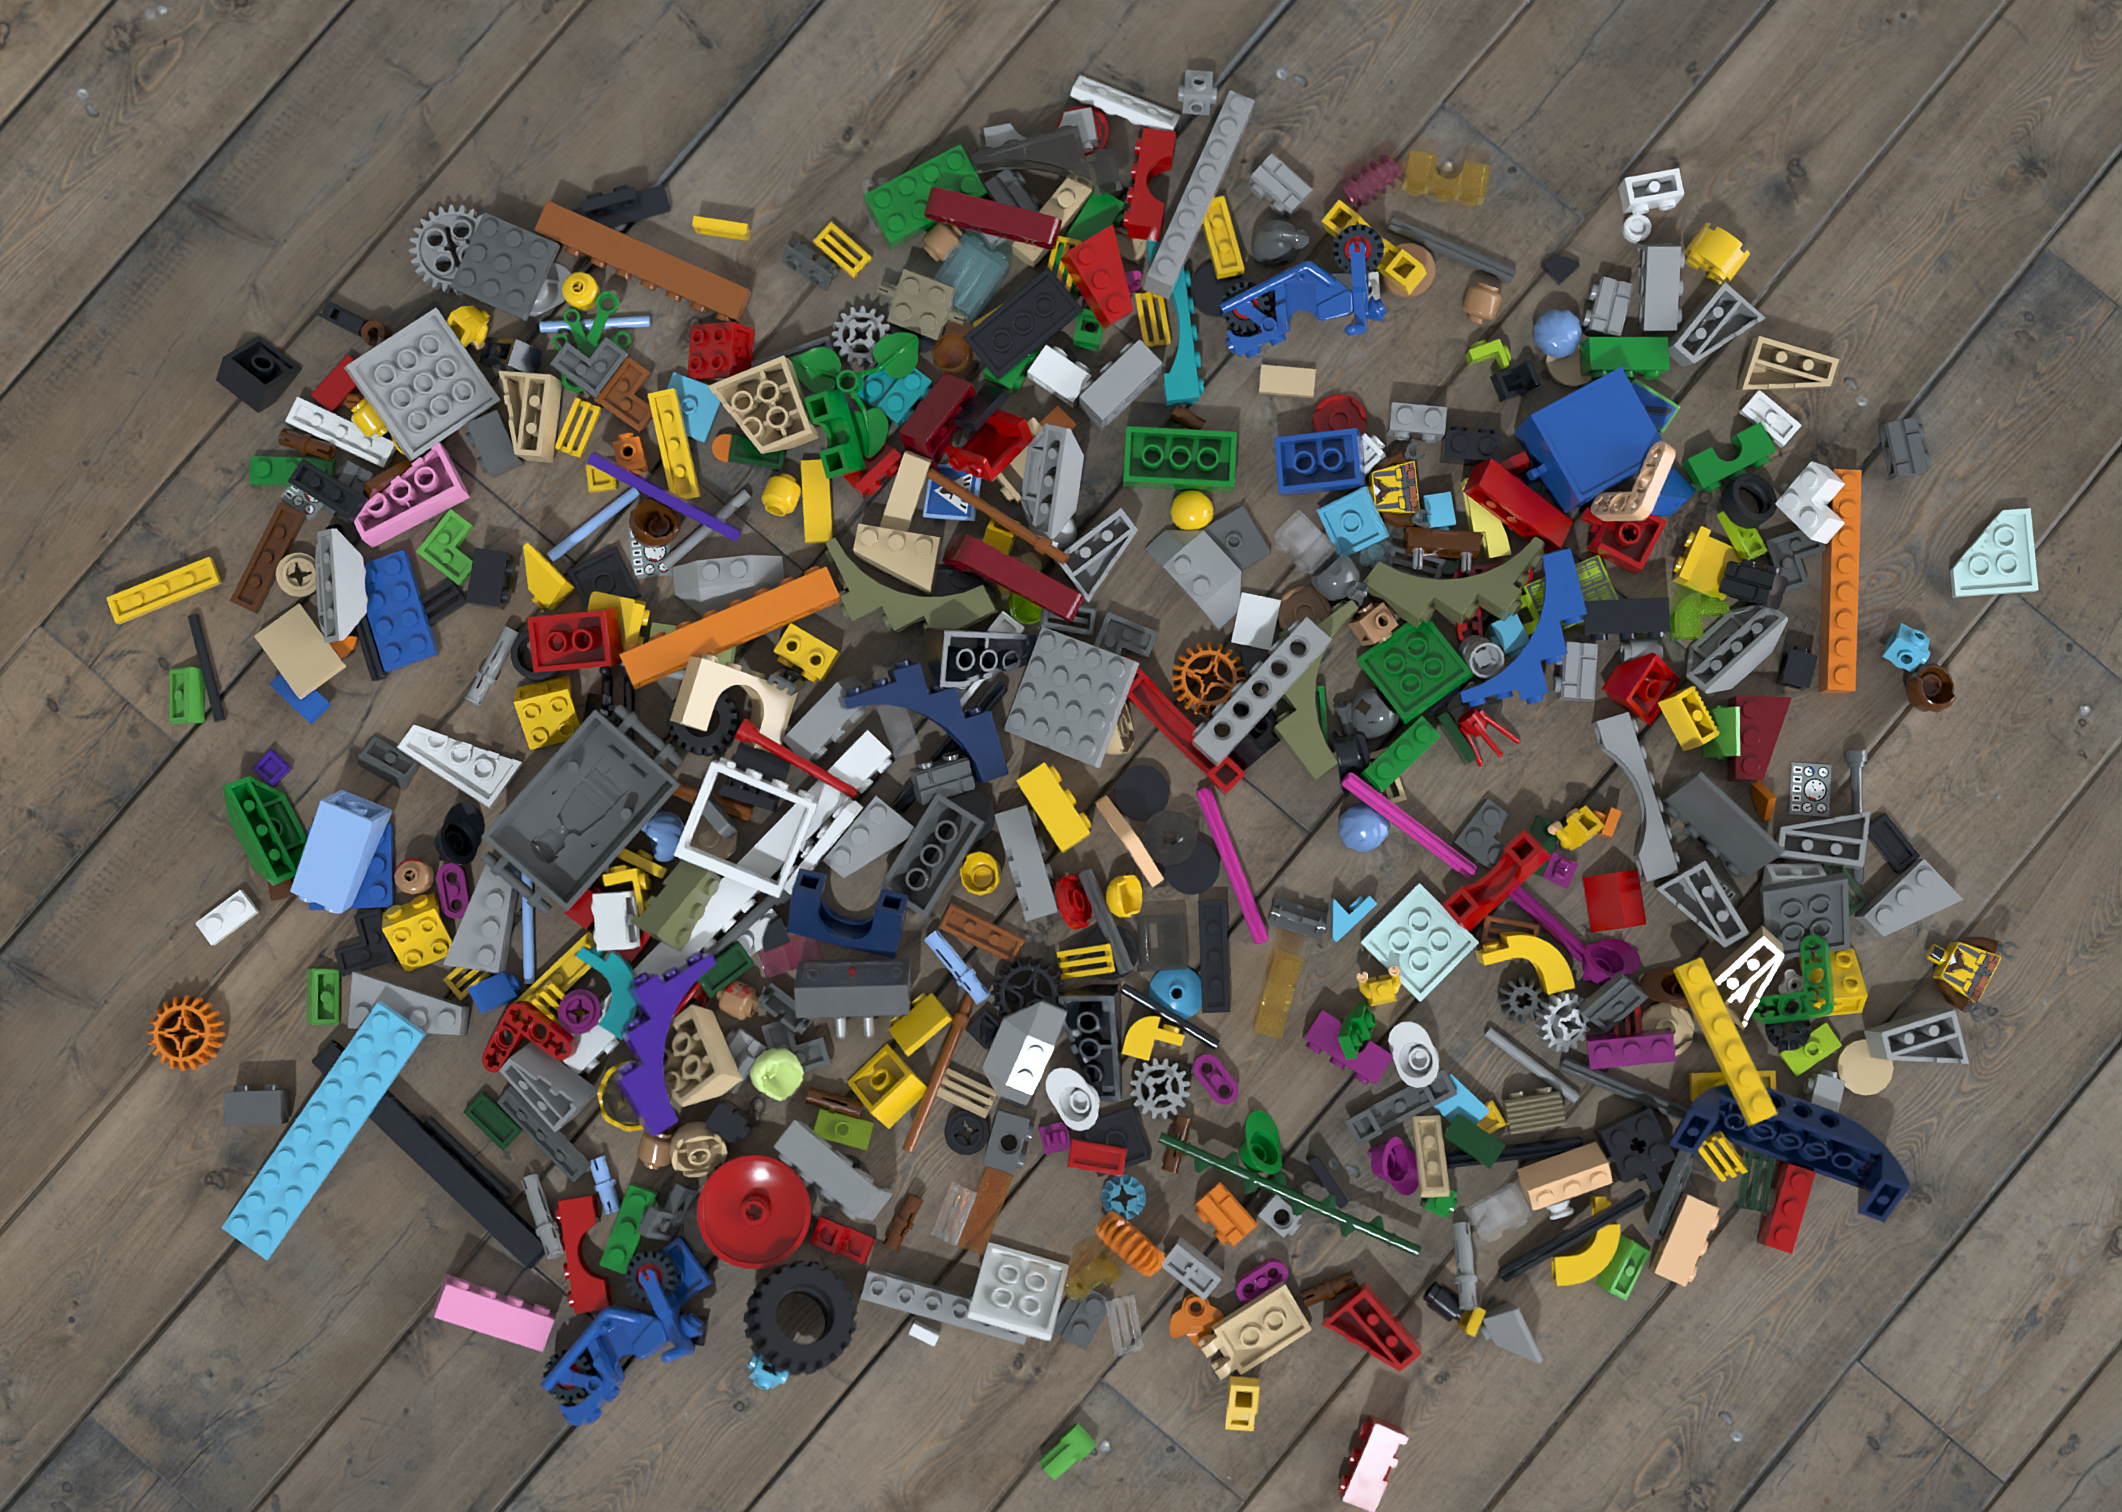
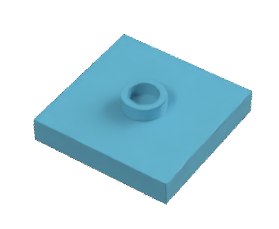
[667,372,722,444]
[1317,486,1389,556]

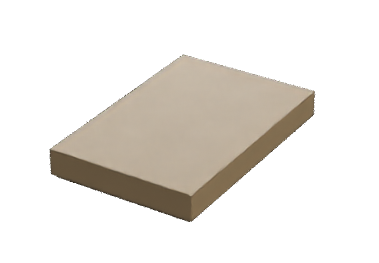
[254,603,346,699]

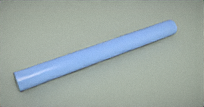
[540,316,651,333]
[547,487,641,562]
[521,873,535,984]

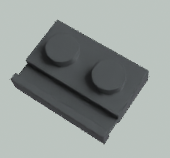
[1578,971,1648,1033]
[1053,1280,1113,1351]

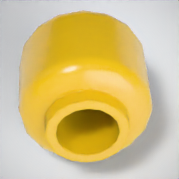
[562,272,600,311]
[351,397,388,437]
[761,473,801,517]

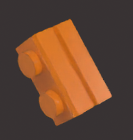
[1194,1180,1258,1247]

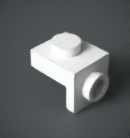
[1361,433,1386,476]

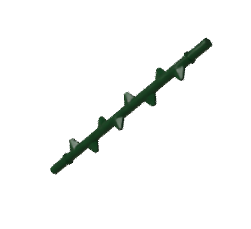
[1158,1132,1421,1257]

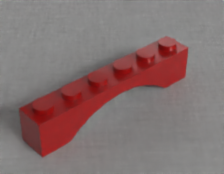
[1126,656,1246,796]

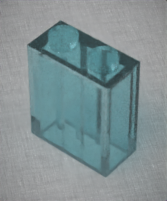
[934,234,1010,324]

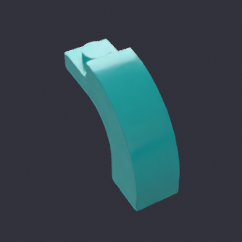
[576,945,640,1040]

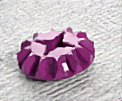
[558,990,603,1035]

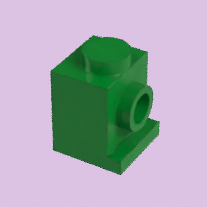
[1073,306,1104,351]
[1420,1189,1458,1218]

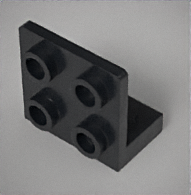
[719,744,791,813]

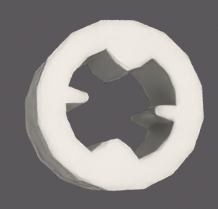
[1546,1198,1574,1220]

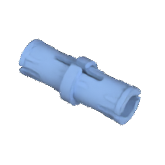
[589,1156,621,1215]

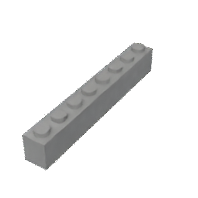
[1144,90,1255,300]

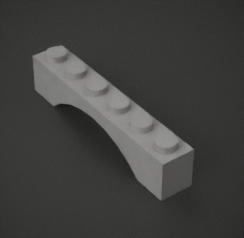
[1592,712,1680,882]

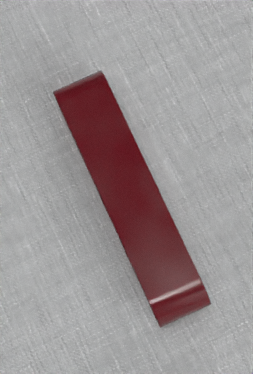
[924,187,1062,250]

